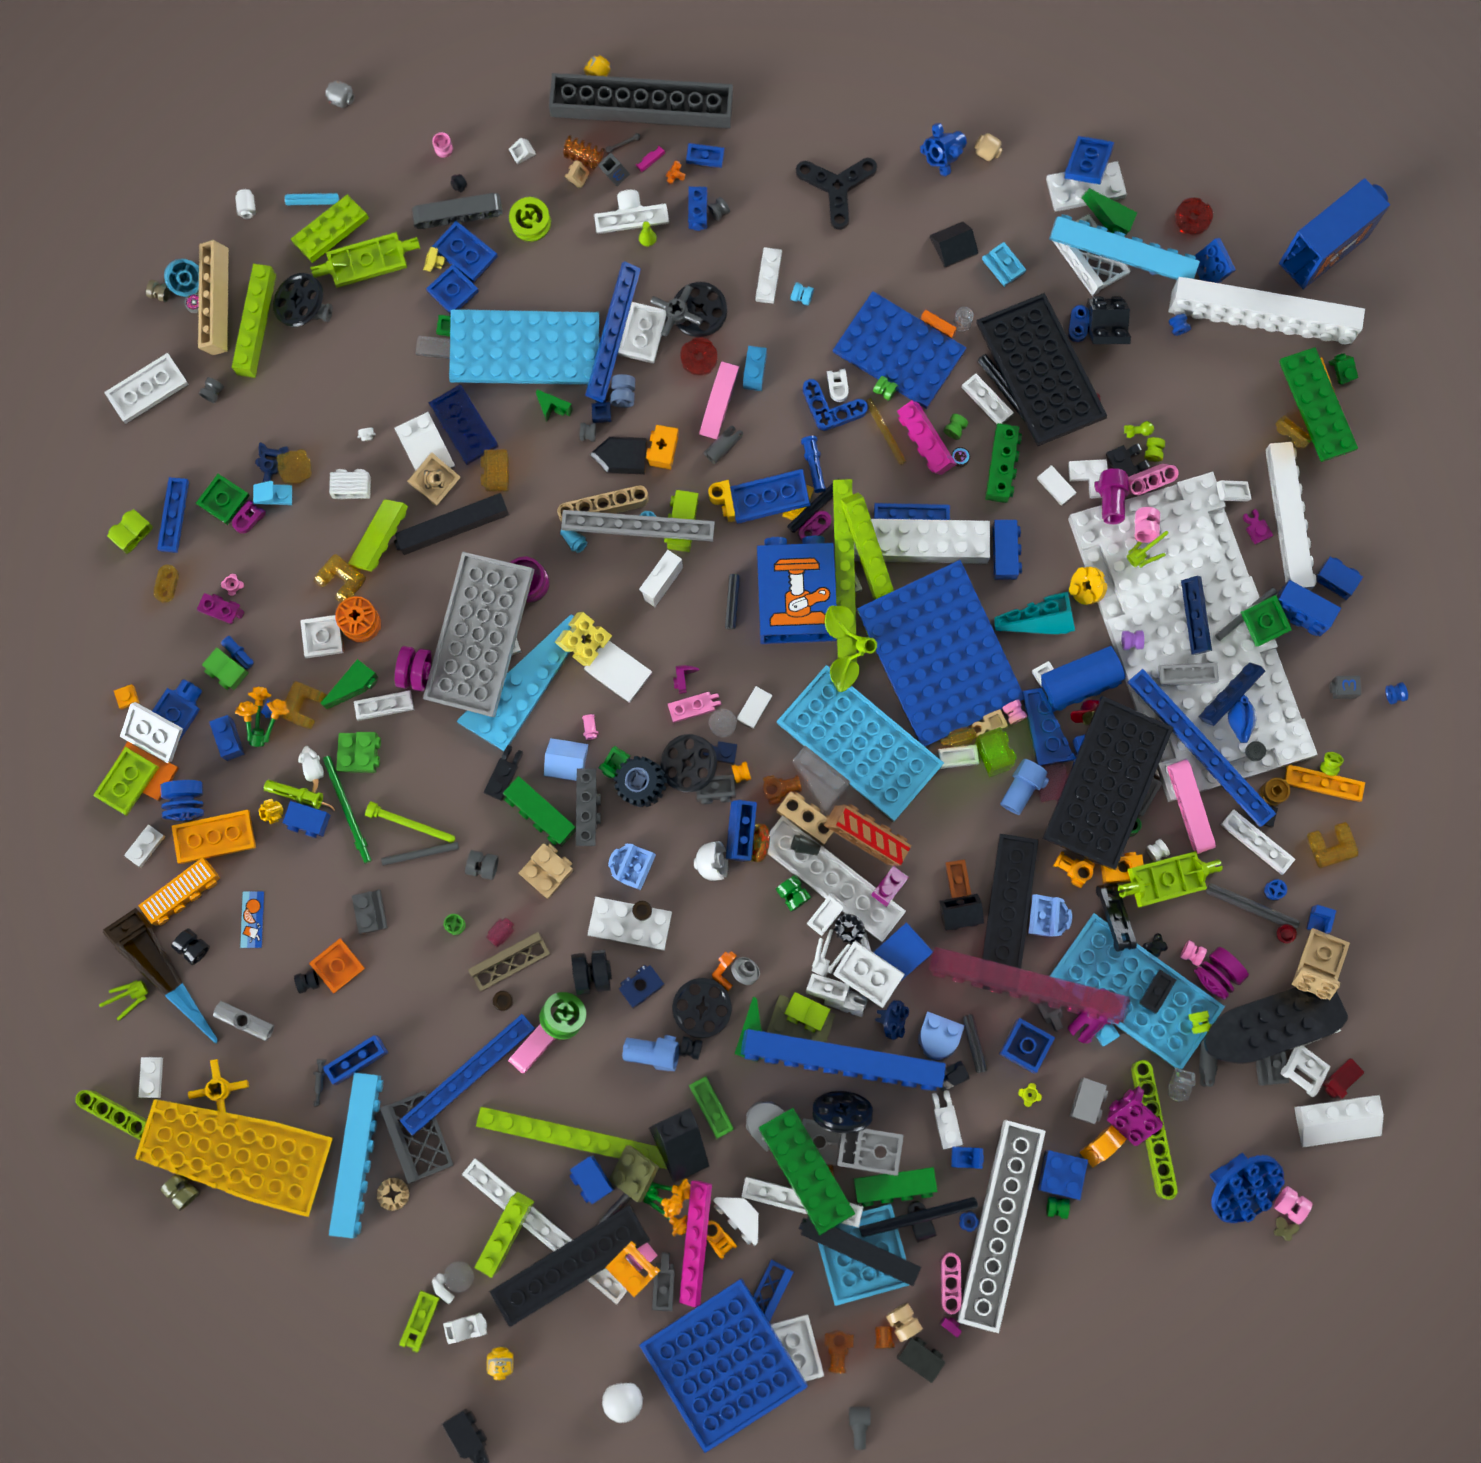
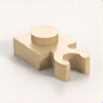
[971,709,1008,737]

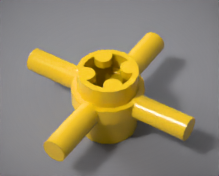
[188,1059,249,1112]

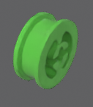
[540,992,586,1040]

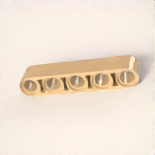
[557,486,649,522]

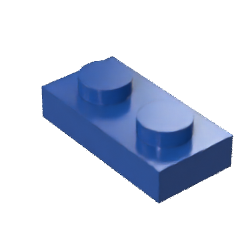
[686,143,725,168]

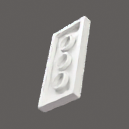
[1046,161,1127,212]
[104,353,188,424]
[588,897,672,951]

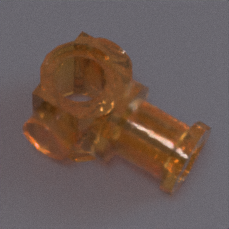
[763,775,802,805]
[824,1330,854,1373]

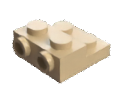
[518,843,574,899]

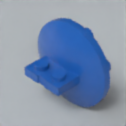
[1209,1153,1285,1223]

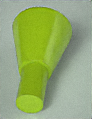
[639,221,657,246]

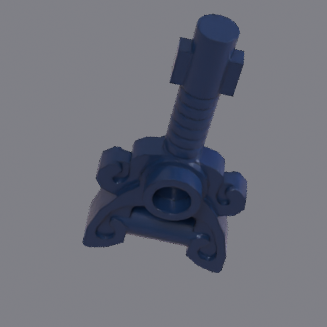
[255,442,289,483]

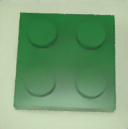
[196,474,250,525]
[1240,595,1292,647]

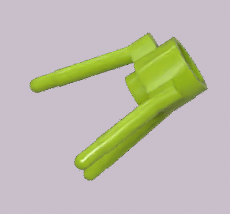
[1127,531,1169,568]
[99,980,149,1020]

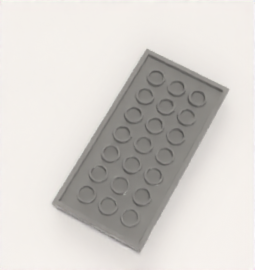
[423,552,535,718]

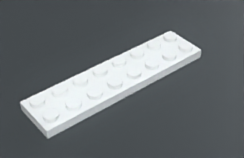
[766,815,906,942]

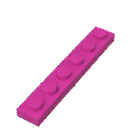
[679,1180,712,1307]

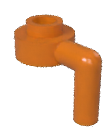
[712,951,737,991]

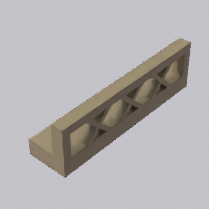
[468,932,551,992]

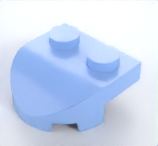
[608,844,656,890]
[1028,894,1072,937]
[918,1011,965,1060]

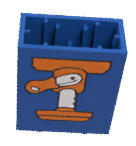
[1279,178,1390,290]
[757,536,837,644]

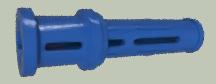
[801,436,826,493]

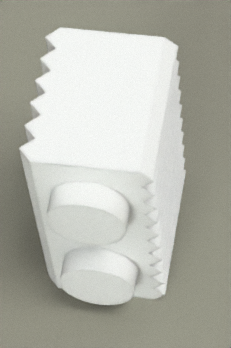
[329,469,371,499]

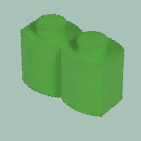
[202,647,249,690]

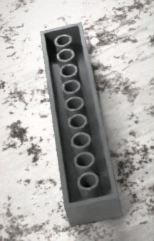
[549,73,733,128]

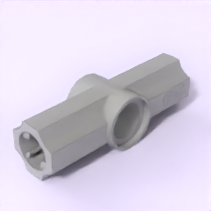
[213,1001,274,1041]

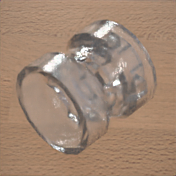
[954,307,974,331]

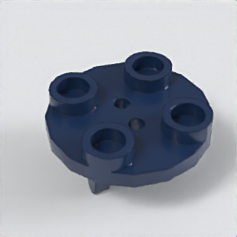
[875,1000,909,1040]

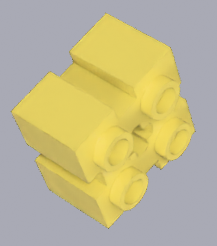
[554,612,612,666]

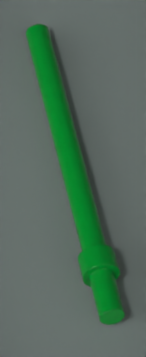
[323,756,372,864]

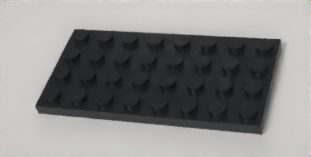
[977,293,1107,447]
[1042,696,1174,870]

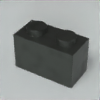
[897,1336,946,1383]

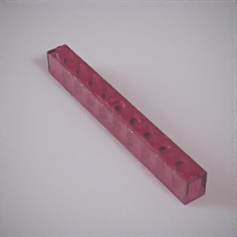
[929,947,1131,1025]

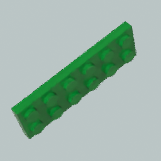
[1279,347,1358,462]
[758,1108,855,1235]

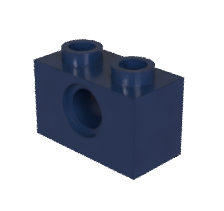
[618,965,665,1009]

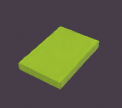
[93,747,159,816]

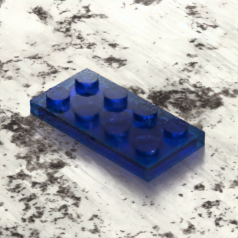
[428,384,499,465]

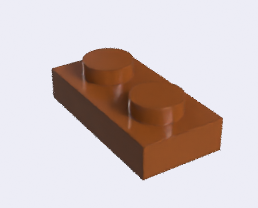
[945,859,971,898]

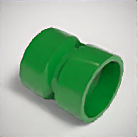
[775,875,811,912]

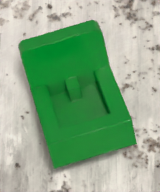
[1329,353,1359,385]
[598,746,631,778]

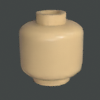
[974,133,1002,161]

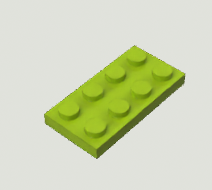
[291,195,369,263]

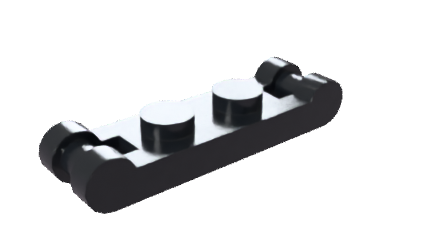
[1096,883,1137,952]

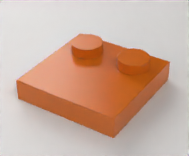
[309,938,365,994]

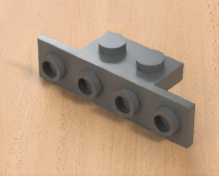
[576,769,601,846]

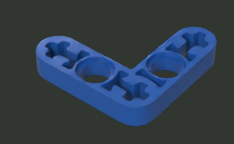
[803,379,868,431]

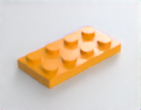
[172,810,256,864]

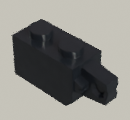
[442,1408,490,1463]

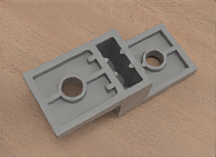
[802,1119,904,1176]

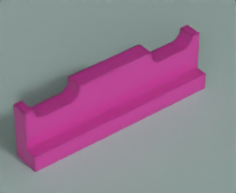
[636,146,665,172]

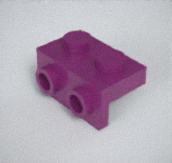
[197,593,244,624]

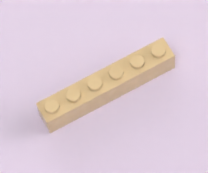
[198,240,229,355]

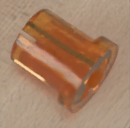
[874,1326,895,1349]

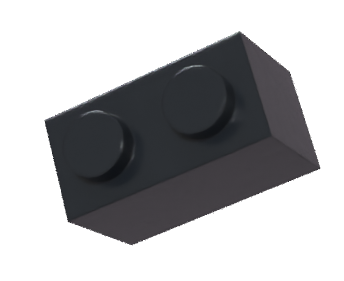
[939,893,984,930]

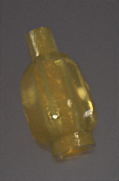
[940,727,976,747]

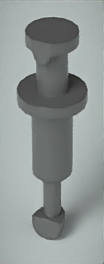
[313,1059,327,1107]

